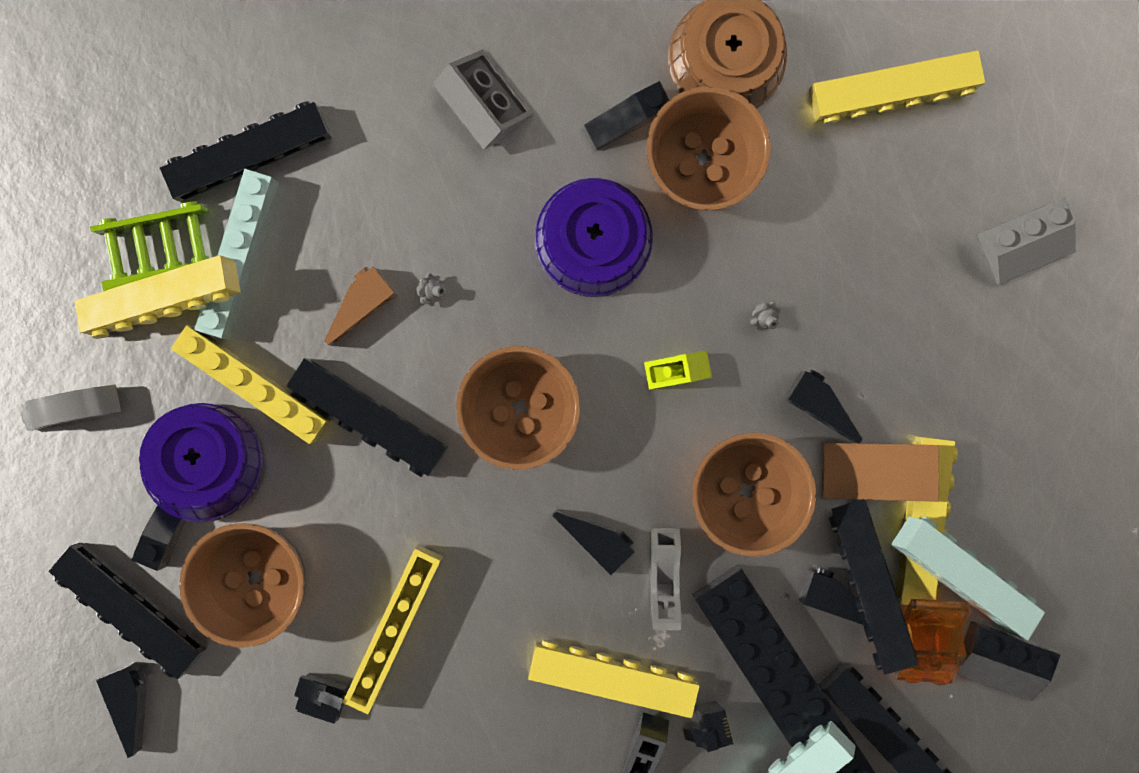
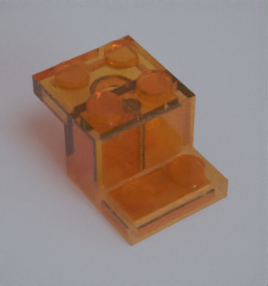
[895,599,969,685]

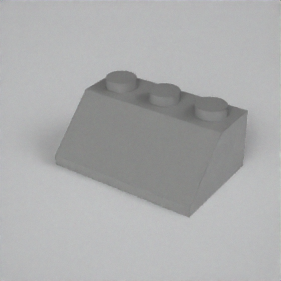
[433,49,534,149]
[976,198,1076,285]

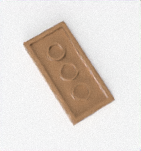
[824,443,939,502]

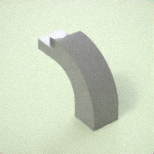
[21,384,121,431]
[650,528,682,630]

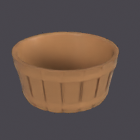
[668,0,787,109]
[647,86,771,211]
[456,346,580,470]
[692,432,816,557]
[179,523,305,648]

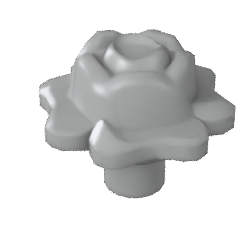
[417,273,446,306]
[751,301,781,331]

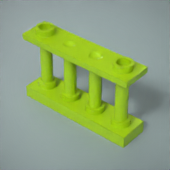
[90,201,209,291]

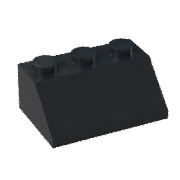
[953,621,1061,701]

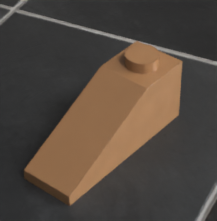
[324,267,397,346]

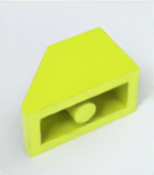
[644,350,712,389]

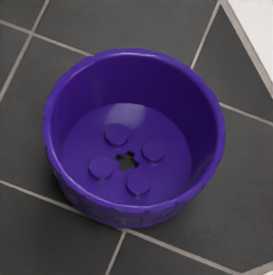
[535,178,653,297]
[139,403,263,523]

